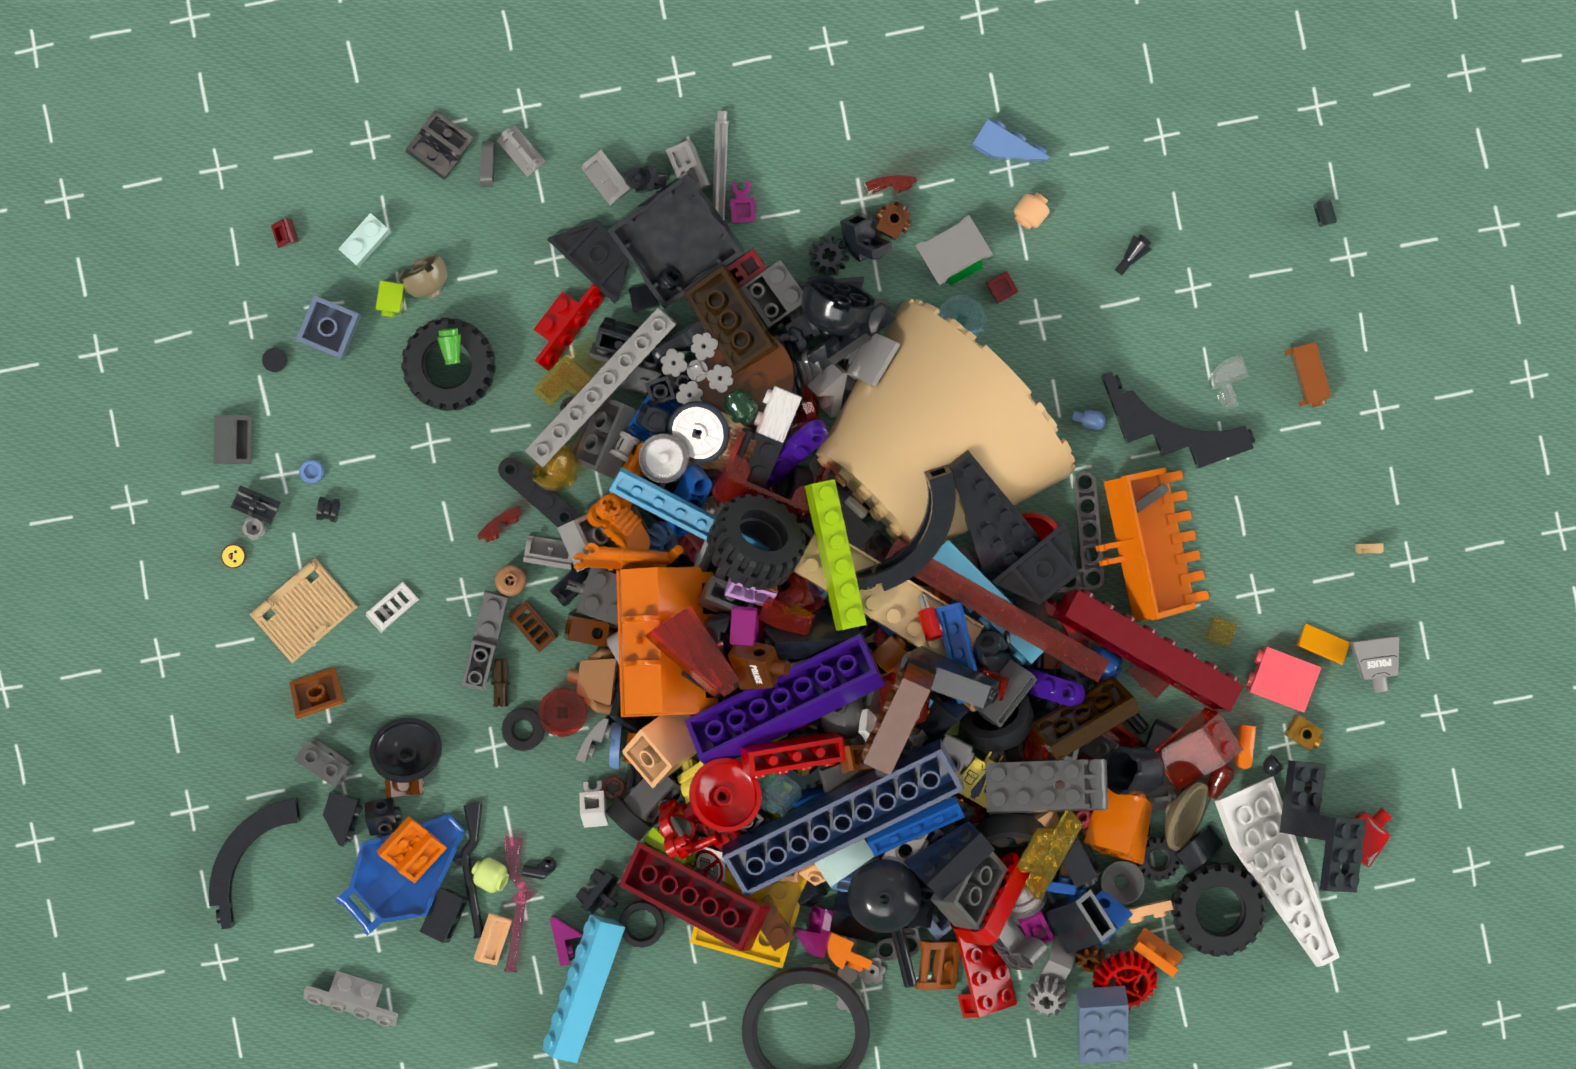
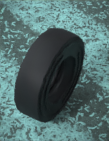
[501,708,545,751]

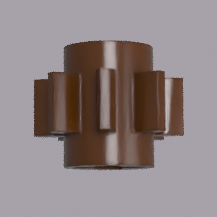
[1075,944,1105,972]

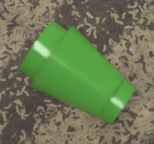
[437,328,461,364]

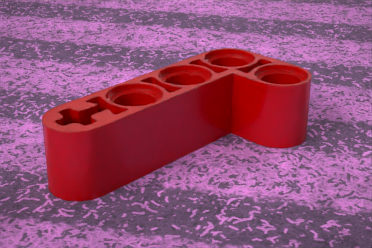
[950,853,1030,946]

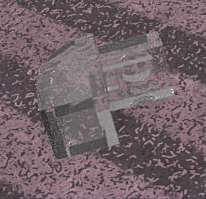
[1209,354,1249,410]

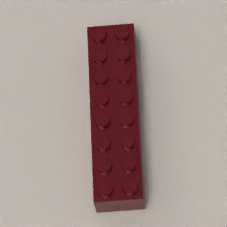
[1053,589,1244,712]

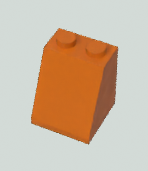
[1084,789,1153,865]

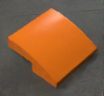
[376,816,447,883]

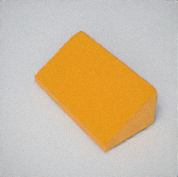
[1296,623,1350,665]

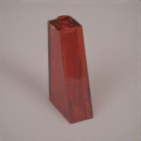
[645,605,739,697]

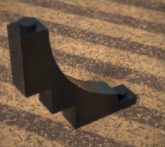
[1101,372,1255,469]

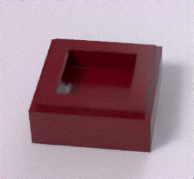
[986,271,1019,304]

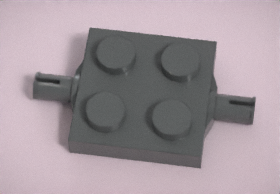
[566,568,618,626]

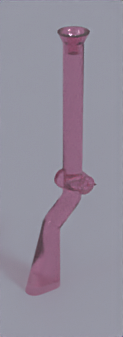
[504,836,537,973]

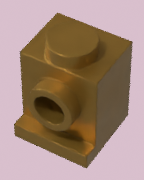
[1283,714,1324,751]

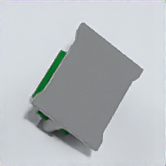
[915,215,993,286]

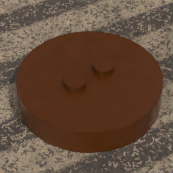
[697,336,794,425]

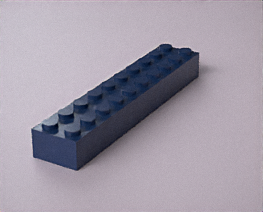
[722,738,964,897]

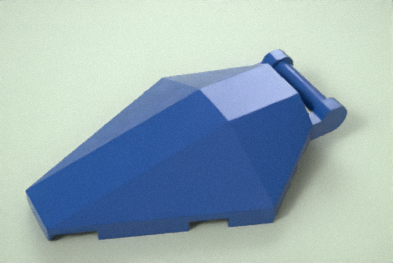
[335,814,465,936]

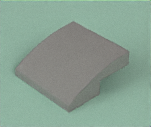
[847,333,900,387]

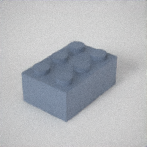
[1076,986,1128,1064]

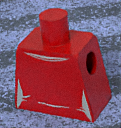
[1353,808,1392,868]

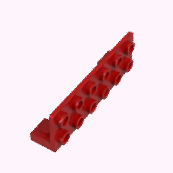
[955,932,1017,1018]

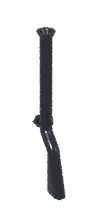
[453,802,483,939]

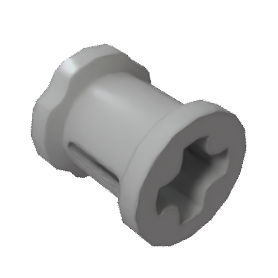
[610,431,640,463]

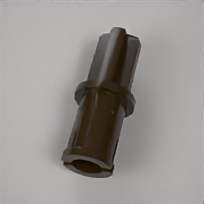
[491,658,510,707]

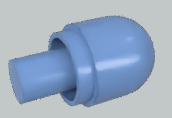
[1072,409,1106,430]

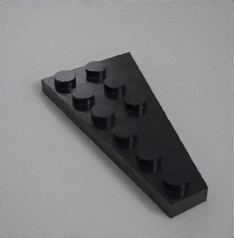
[949,450,1042,584]

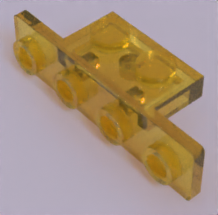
[1017,810,1083,900]

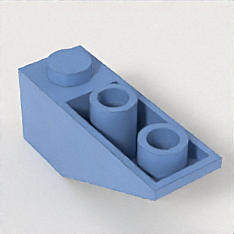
[971,119,1049,162]

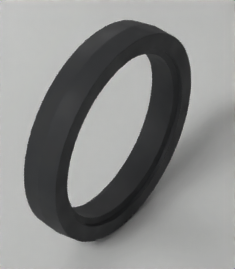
[742,967,870,1069]

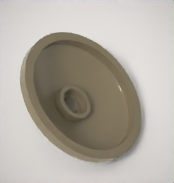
[1165,782,1209,851]

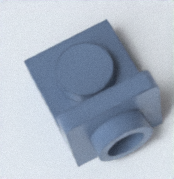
[927,912,952,940]

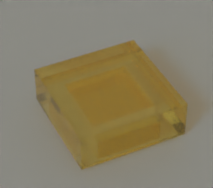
[1206,616,1238,647]

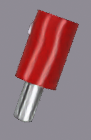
[918,594,943,642]

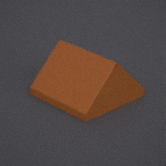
[289,667,347,719]

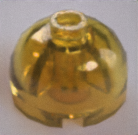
[531,444,578,491]

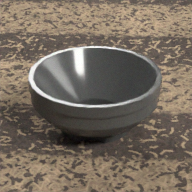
[1100,861,1145,905]

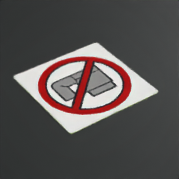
[692,847,726,882]

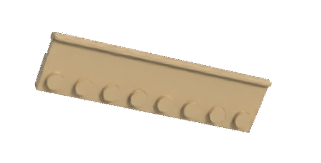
[793,532,984,657]

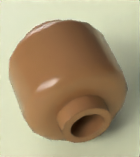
[495,565,527,596]

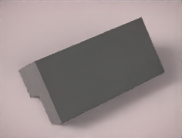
[974,659,1037,728]

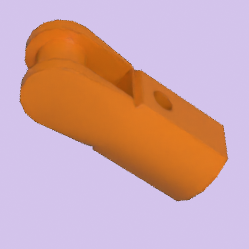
[1235,724,1256,769]

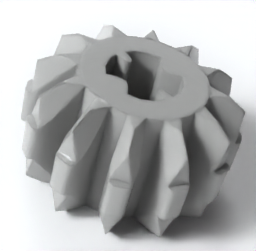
[1027,975,1068,1018]

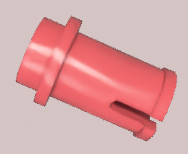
[1075,811,1092,833]

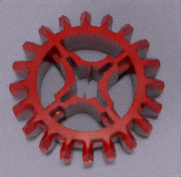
[1092,948,1158,1011]

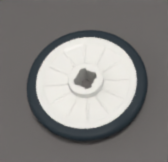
[668,401,730,463]

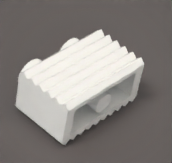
[753,385,802,443]

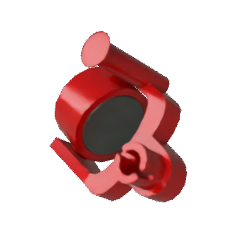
[659,799,722,859]

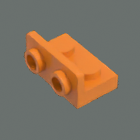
[1130,928,1183,977]

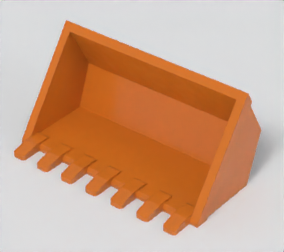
[1096,467,1209,622]

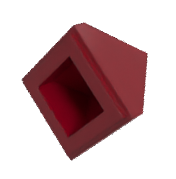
[271,218,299,248]

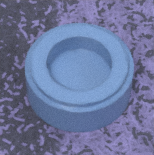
[299,460,324,484]

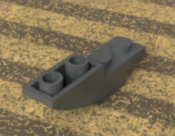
[462,590,509,691]

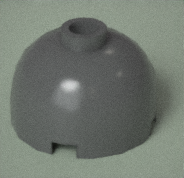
[819,698,865,739]

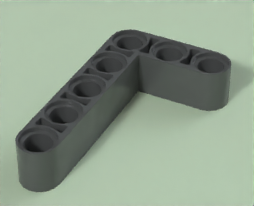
[1057,471,1105,593]

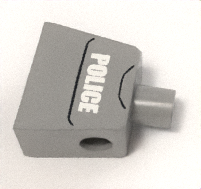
[1350,636,1399,693]

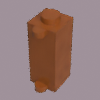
[1284,342,1332,408]

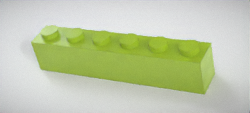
[805,479,867,631]

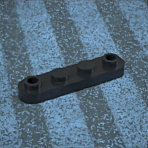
[498,458,577,527]

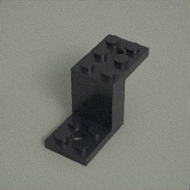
[1279,760,1366,893]

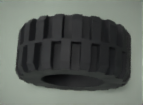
[401,318,496,411]
[707,494,806,590]
[1171,862,1267,957]

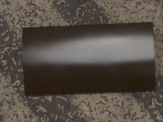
[684,266,779,374]
[1030,675,1140,761]

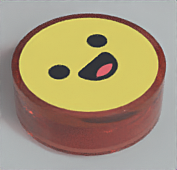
[221,544,247,568]

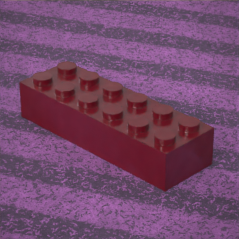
[619,842,771,951]

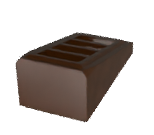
[508,600,558,653]

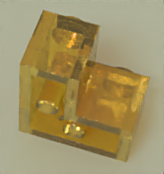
[533,353,593,407]

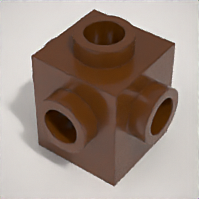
[875,201,912,241]

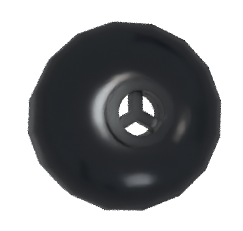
[1105,746,1165,795]

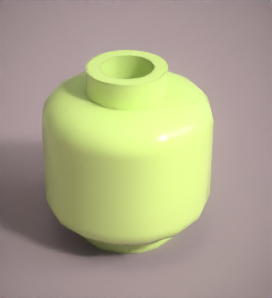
[472,857,509,893]

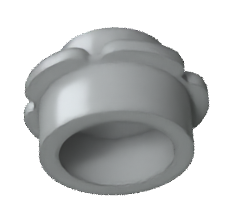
[242,516,266,540]

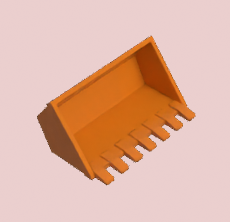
[616,567,718,717]

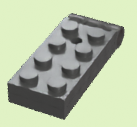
[985,759,1108,814]

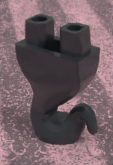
[650,320,708,365]
[973,630,1017,679]

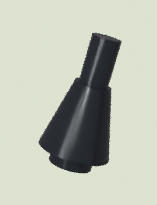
[1115,234,1152,275]

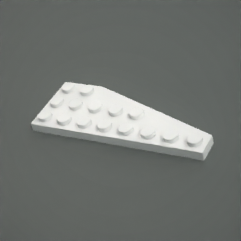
[1215,776,1340,967]

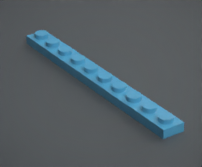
[609,467,828,601]

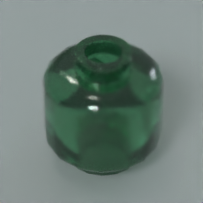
[722,387,759,425]

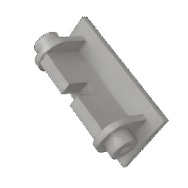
[497,125,546,177]

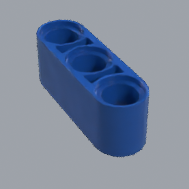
[664,464,712,536]

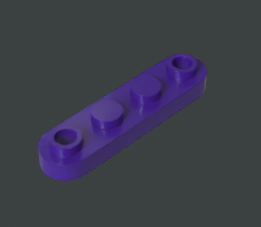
[759,420,828,488]
[1017,663,1085,706]

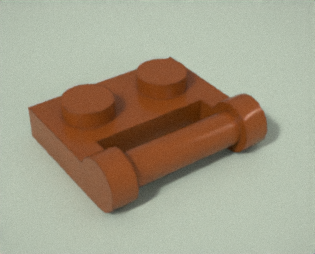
[914,939,960,990]

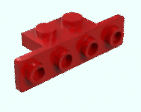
[533,284,606,371]

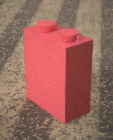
[1245,646,1322,712]

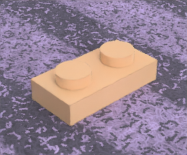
[1127,899,1173,923]

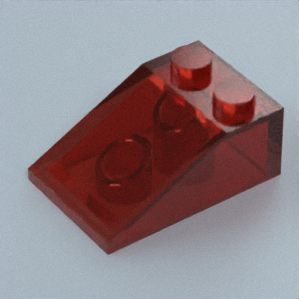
[1155,707,1243,790]

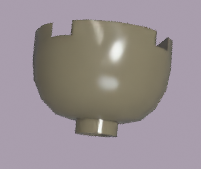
[398,254,448,299]

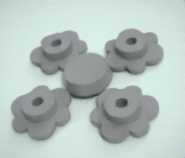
[661,333,734,404]
[812,935,886,1013]

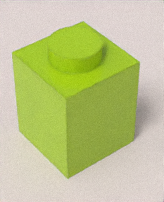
[376,281,406,318]

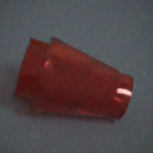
[1207,762,1235,800]

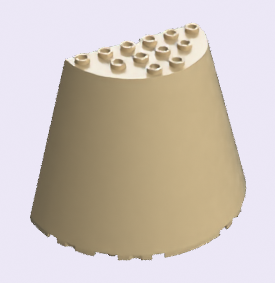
[816,298,1075,548]

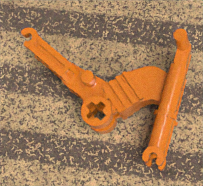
[573,439,683,571]

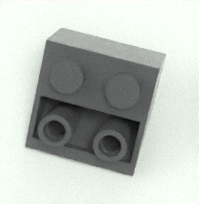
[741,260,803,327]

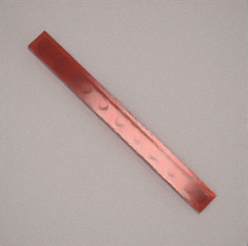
[885,538,1110,682]

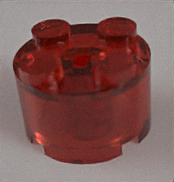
[538,687,588,737]

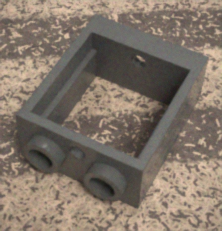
[294,737,355,787]

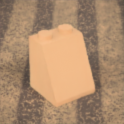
[621,715,697,788]

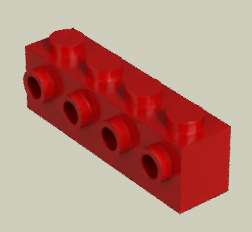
[740,732,846,778]

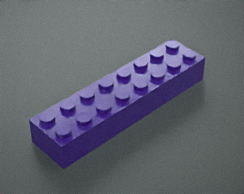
[684,634,885,764]

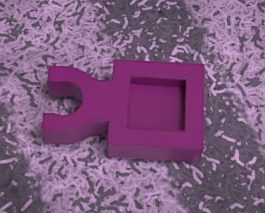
[730,181,756,224]

